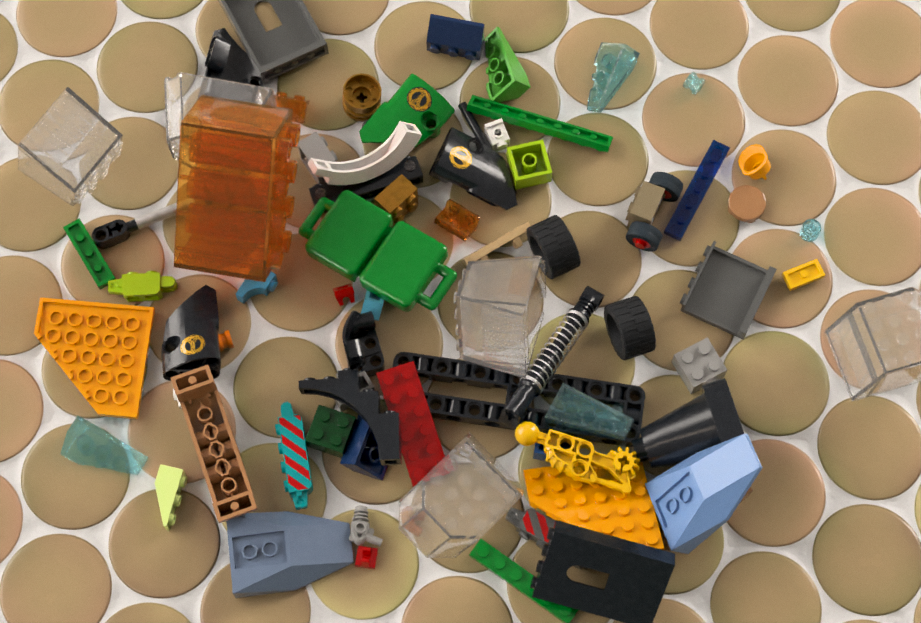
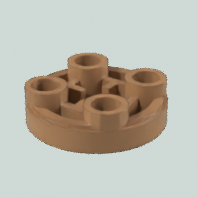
[728,185,766,223]

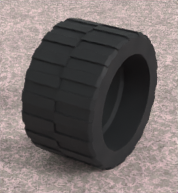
[526,215,581,279]
[604,296,656,360]

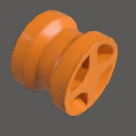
[218,330,234,352]

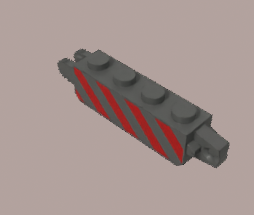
[505,507,600,572]

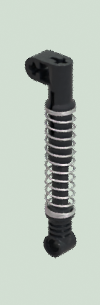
[499,286,605,430]

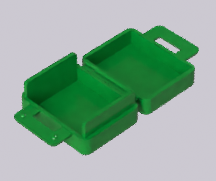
[298,190,457,312]

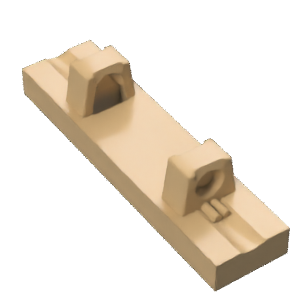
[461,222,531,268]

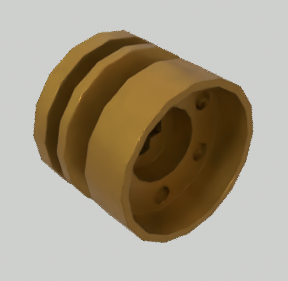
[342,73,382,122]

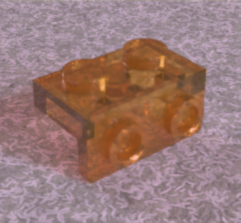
[267,92,310,123]
[434,199,480,242]

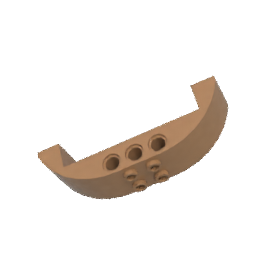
[171,365,258,523]

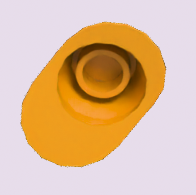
[738,144,771,180]

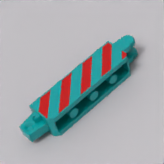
[275,401,313,510]

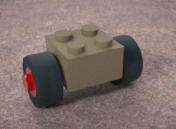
[625,172,683,252]

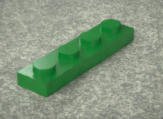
[63,218,116,290]

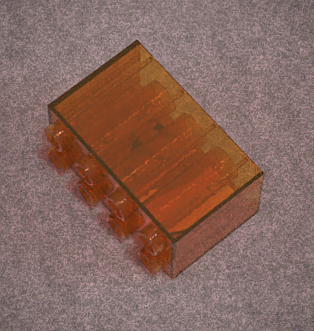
[174,95,301,282]

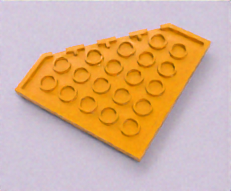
[34,297,155,419]
[523,456,664,550]

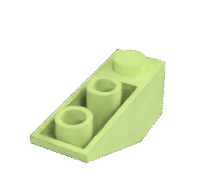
[155,464,187,531]

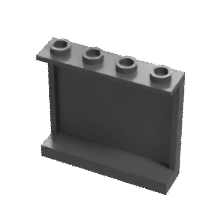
[680,241,777,340]

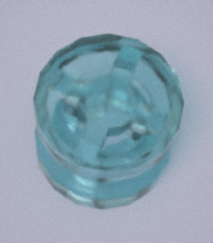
[683,71,706,95]
[800,219,821,242]

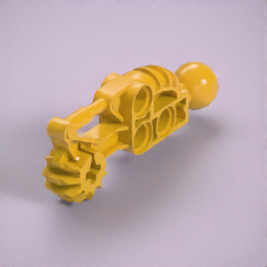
[515,421,640,495]

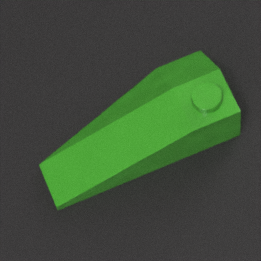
[485,27,531,103]

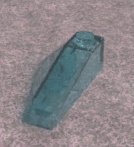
[60,416,148,475]

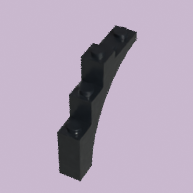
[299,368,402,465]

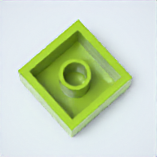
[506,139,552,190]

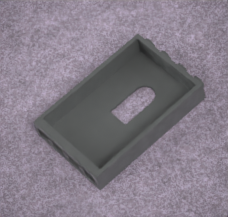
[218,0,329,83]

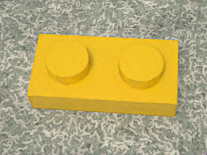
[782,259,825,291]

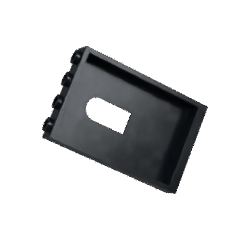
[530,520,675,623]

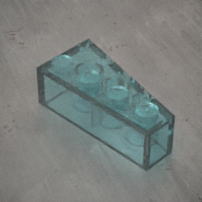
[544,383,634,441]

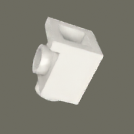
[484,118,510,151]

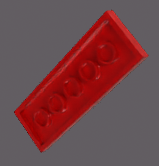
[376,361,450,486]

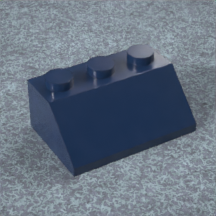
[426,14,485,60]
[340,413,388,481]

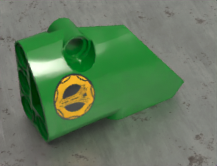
[359,74,455,149]

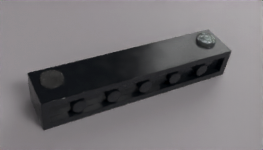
[309,156,423,213]

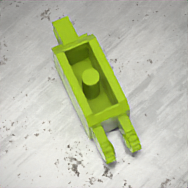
[108,271,178,302]

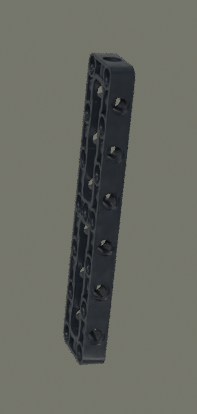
[392,352,645,447]

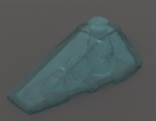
[587,42,640,113]

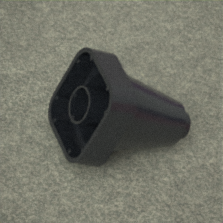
[631,378,744,468]

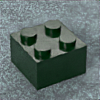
[305,405,356,458]

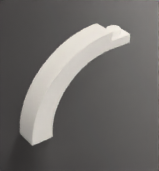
[308,121,422,185]

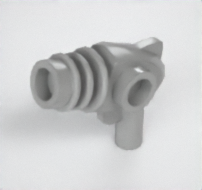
[349,505,383,547]

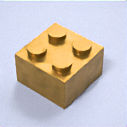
[374,174,418,227]

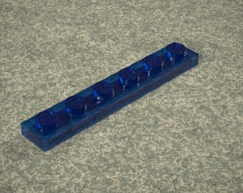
[664,140,730,241]

